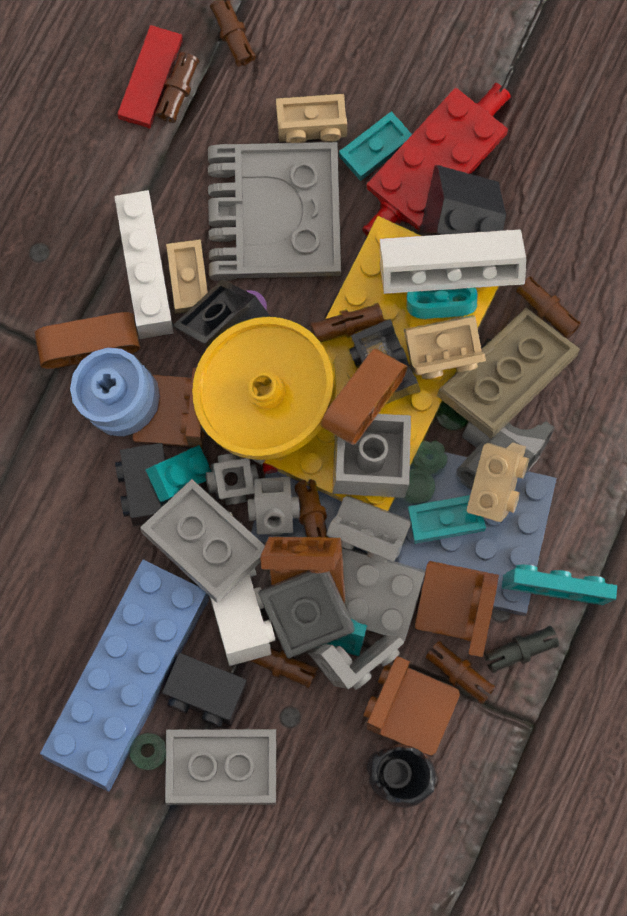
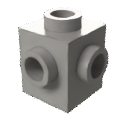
[206,454,258,505]
[248,477,300,536]

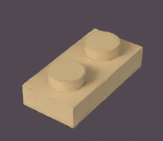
[166,239,208,314]

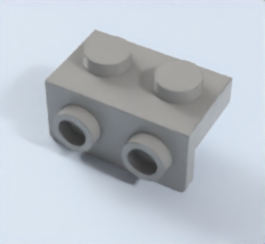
[326,496,411,563]

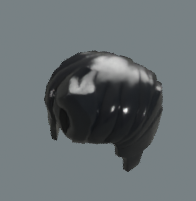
[366,744,436,808]

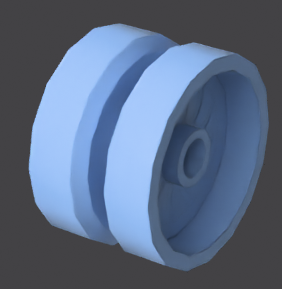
[70,348,160,436]

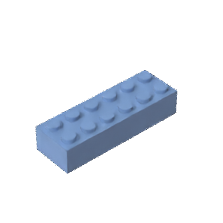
[40,560,209,792]

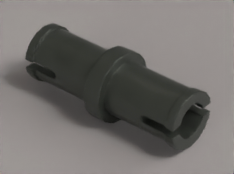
[484,625,559,673]

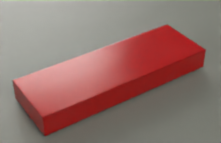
[117,25,183,128]

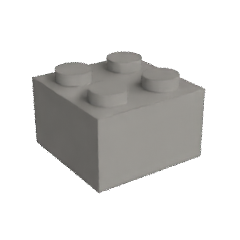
[333,414,411,498]

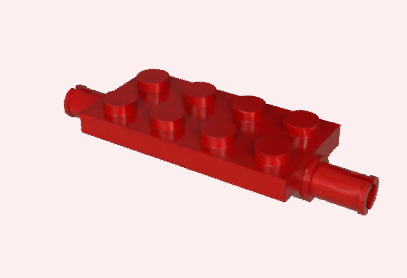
[362,83,511,236]

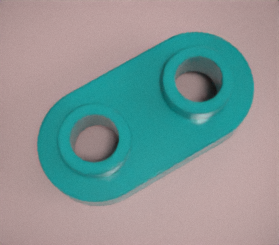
[407,288,478,319]

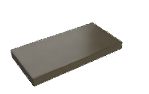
[437,308,580,439]

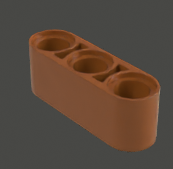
[35,312,140,369]
[321,348,407,445]

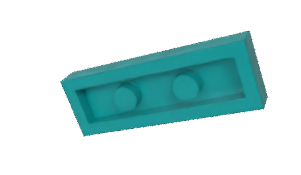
[502,564,617,605]

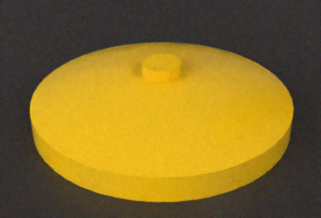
[192,317,336,460]

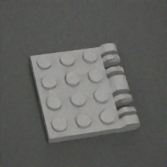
[208,142,341,281]

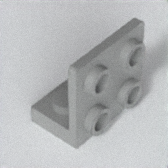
[307,635,404,690]

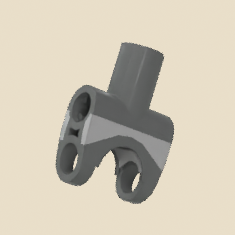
[457,421,555,490]

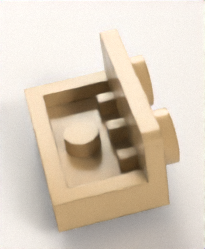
[276,94,347,143]
[404,315,486,379]
[467,442,529,522]

